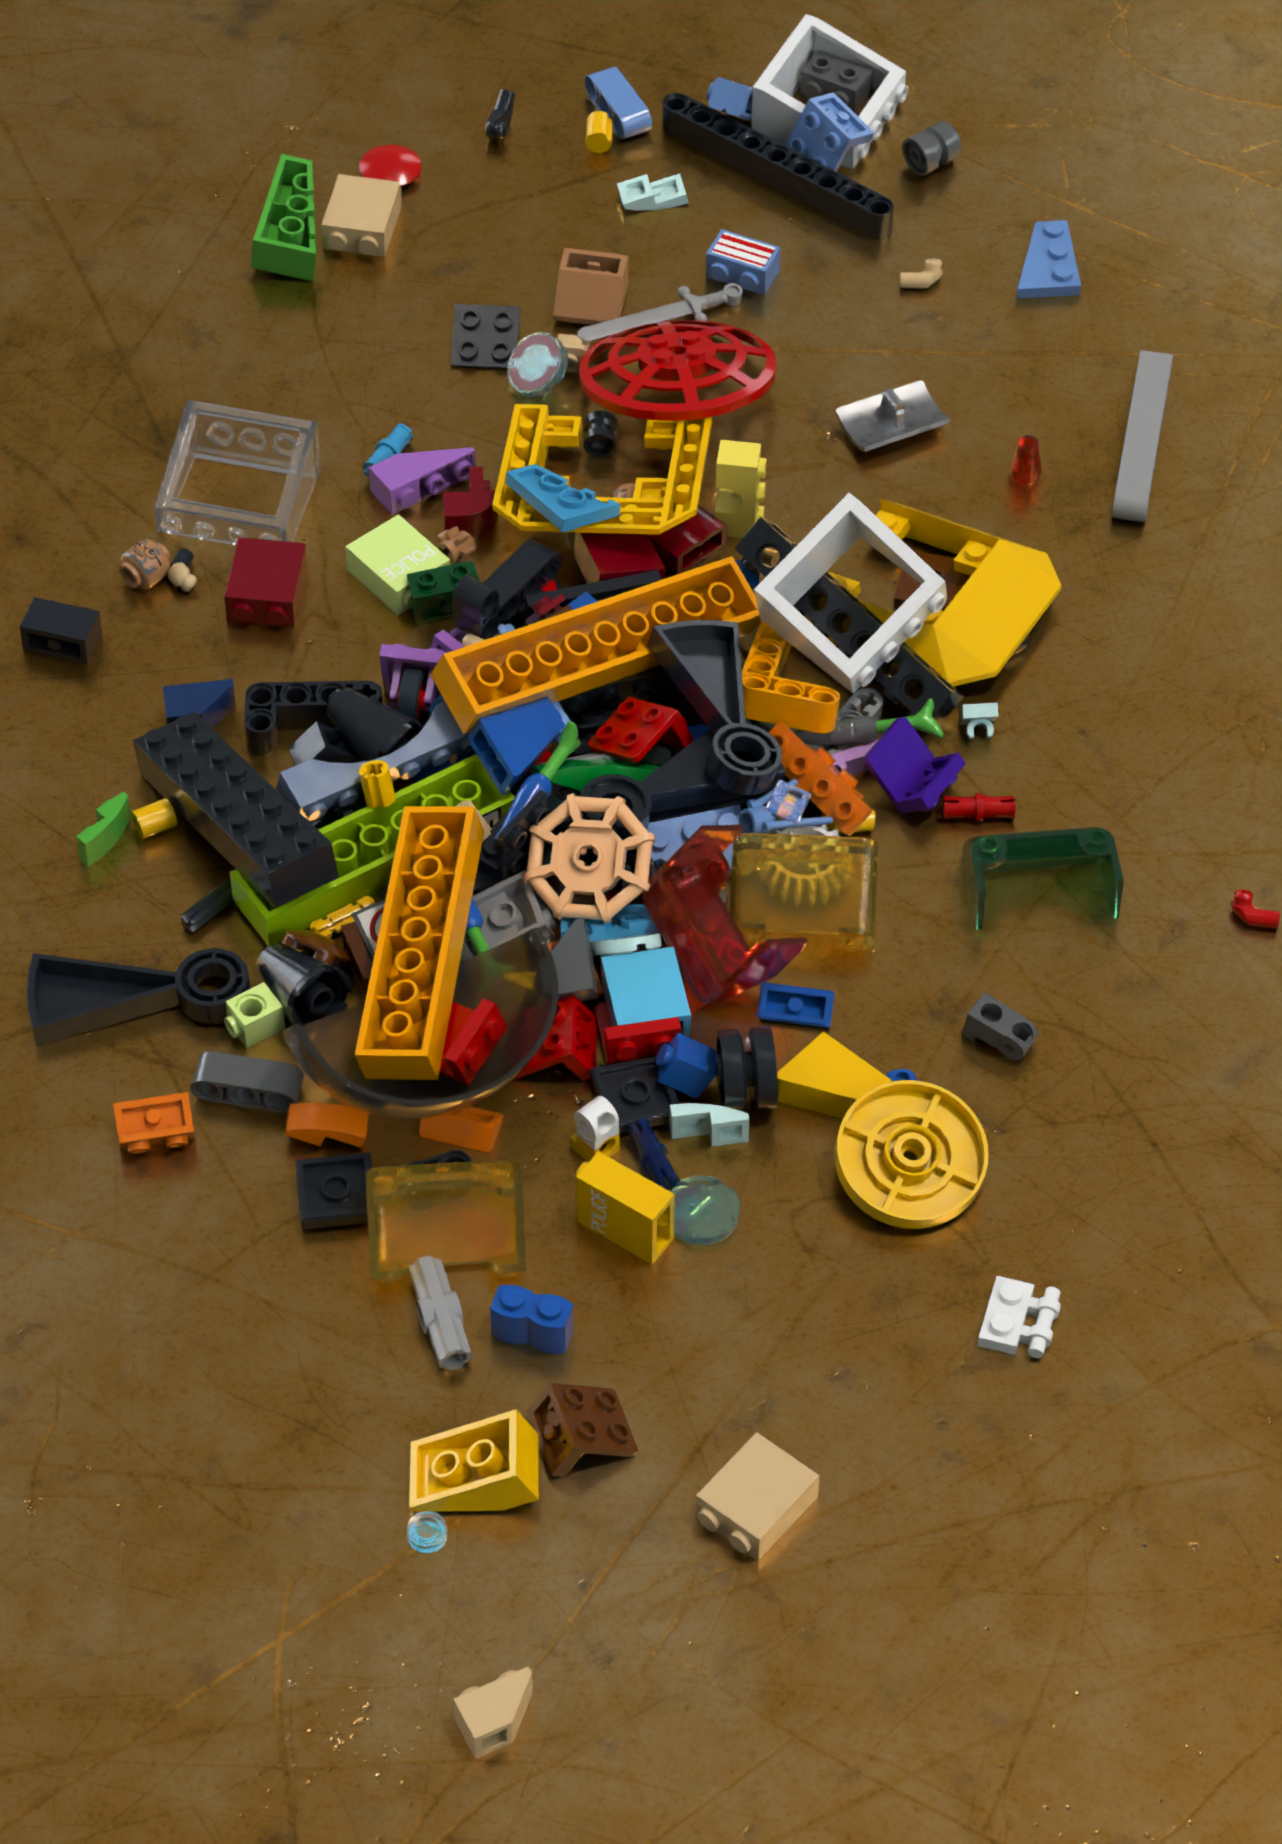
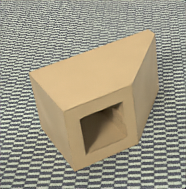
[453,1666,533,1759]

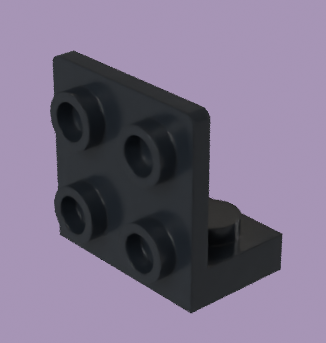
[478,790,549,881]

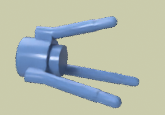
[739,779,833,838]

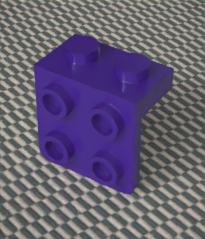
[864,717,966,814]

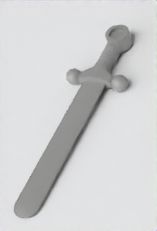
[577,283,743,341]

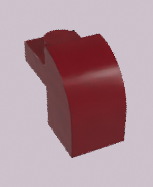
[443,467,498,538]

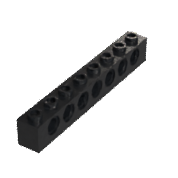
[735,517,964,726]

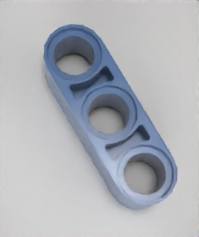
[585,67,652,140]

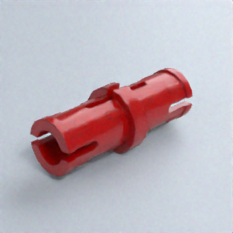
[942,793,1016,821]

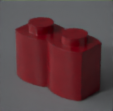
[650,504,727,574]

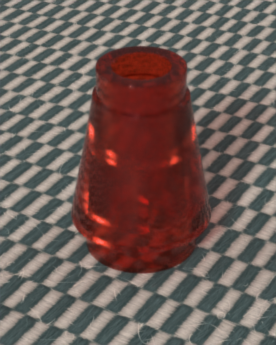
[1009,435,1043,485]

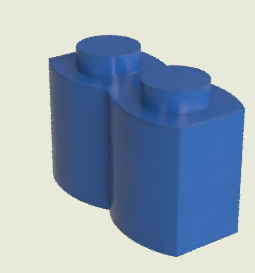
[490,1285,574,1354]

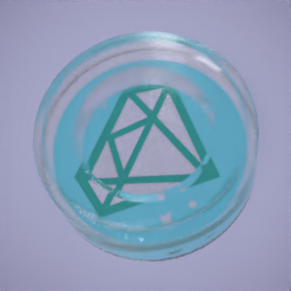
[407,1511,448,1553]

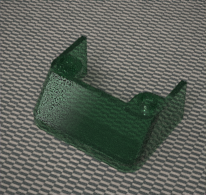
[962,827,1124,929]

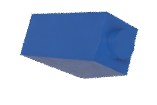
[467,697,565,795]

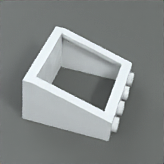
[751,14,908,169]
[754,493,947,694]

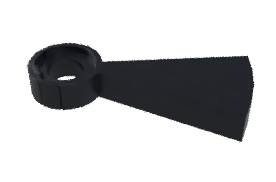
[647,620,782,795]
[580,719,786,840]
[27,948,251,1046]

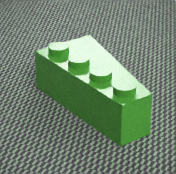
[251,154,316,281]

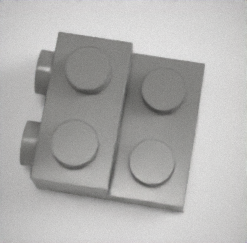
[472,870,559,959]

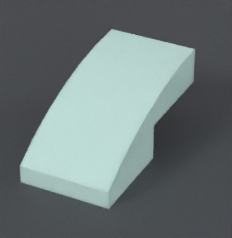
[617,174,689,211]
[669,1103,749,1146]

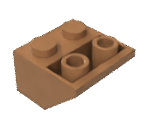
[553,248,628,325]

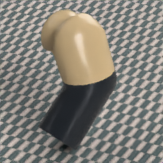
[167,548,197,592]

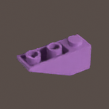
[369,447,476,515]

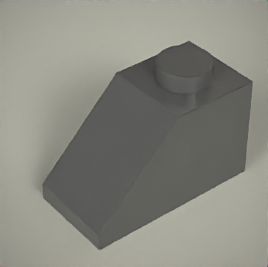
[540,918,599,1002]

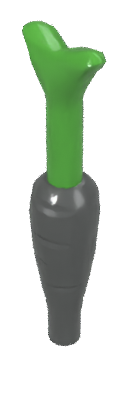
[794,699,943,745]

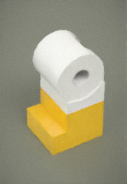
[570,1096,620,1162]

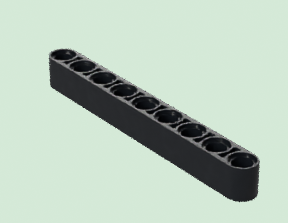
[662,93,894,239]

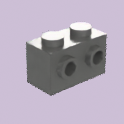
[800,50,873,114]

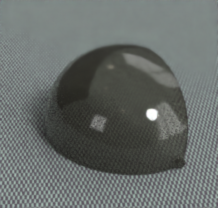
[283,927,558,1119]

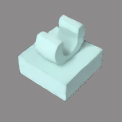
[958,703,998,740]

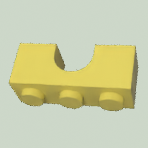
[715,440,767,538]

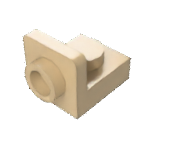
[553,334,591,373]

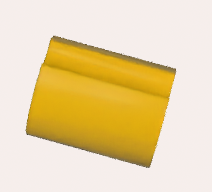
[586,111,613,153]
[359,760,396,809]
[131,798,177,839]

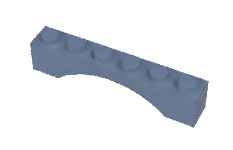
[276,701,474,821]

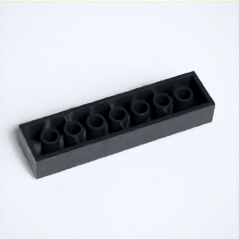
[132,712,339,908]

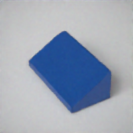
[757,982,835,1028]

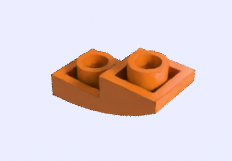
[285,1102,369,1148]

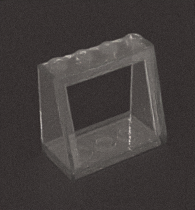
[155,400,321,546]

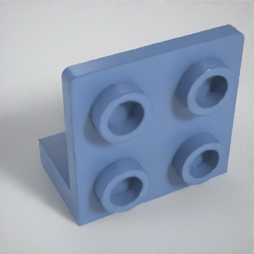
[785,92,874,172]

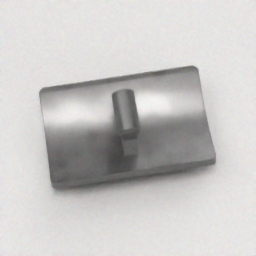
[835,380,950,452]

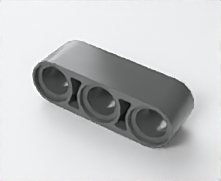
[190,1051,305,1113]

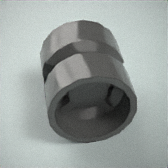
[902,121,962,176]

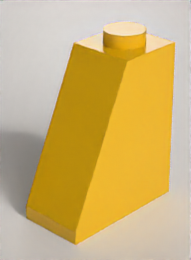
[777,1032,892,1119]

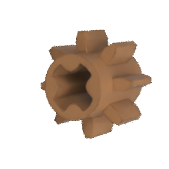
[435,526,476,565]

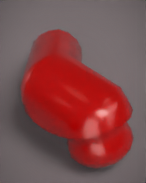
[1231,889,1280,929]

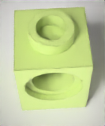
[224,982,285,1048]

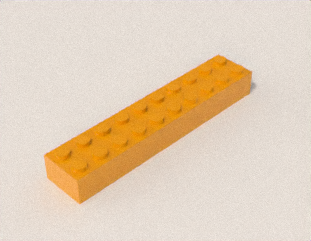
[430,556,760,734]

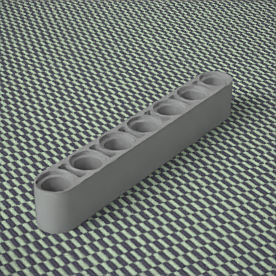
[1112,350,1173,523]

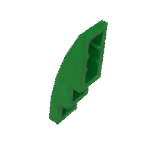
[532,759,659,791]

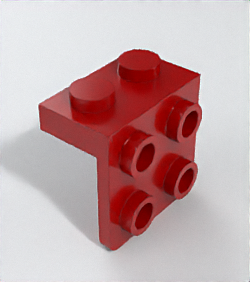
[588,696,694,763]
[439,998,508,1086]
[595,1003,681,1065]

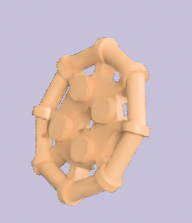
[523,793,656,923]

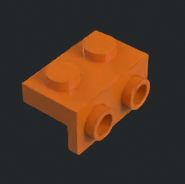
[113,1092,195,1154]

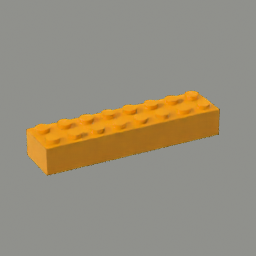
[355,806,484,1080]

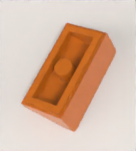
[419,1098,504,1153]

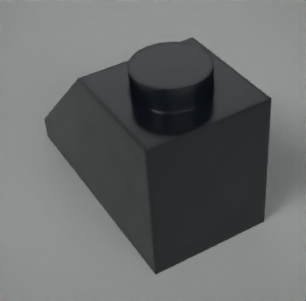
[289,721,362,766]

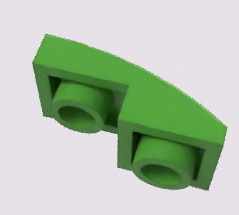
[76,791,131,867]

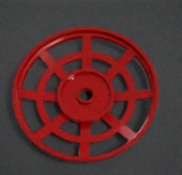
[579,320,777,421]

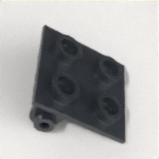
[451,304,520,369]

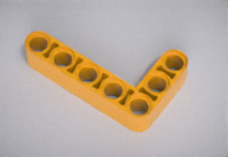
[742,621,840,733]

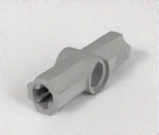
[409,1255,472,1371]

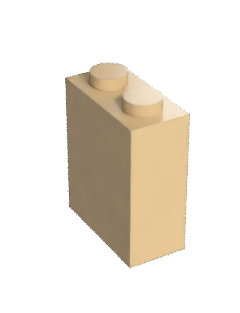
[321,174,402,257]
[696,1432,820,1561]

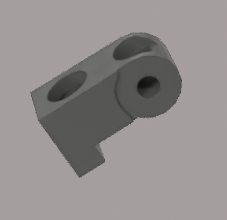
[962,992,1039,1061]

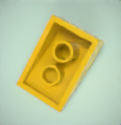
[409,1409,539,1512]

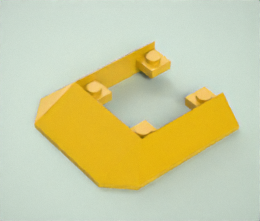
[492,404,713,535]
[804,499,1062,687]

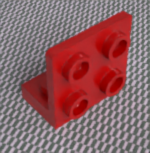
[509,994,597,1081]

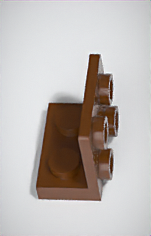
[527,1383,638,1477]

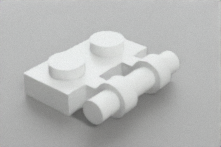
[978,1276,1061,1358]

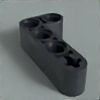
[452,539,562,640]
[244,681,383,756]

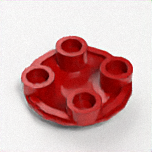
[359,144,422,186]

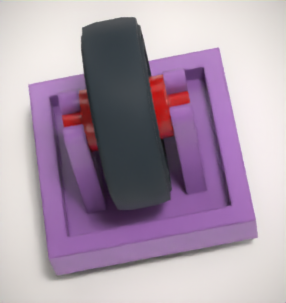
[379,644,448,723]

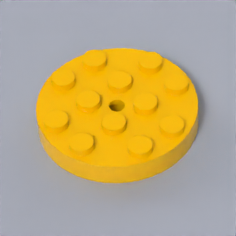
[834,1080,989,1229]

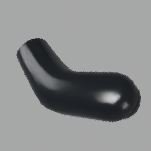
[485,89,515,140]

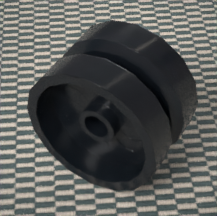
[715,1026,778,1111]

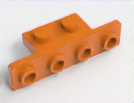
[768,721,872,836]

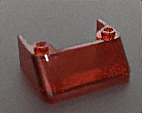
[642,825,809,1004]

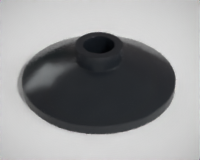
[567,704,620,732]

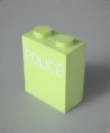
[345,514,450,615]

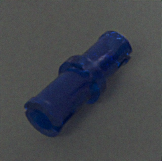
[627,1118,681,1191]

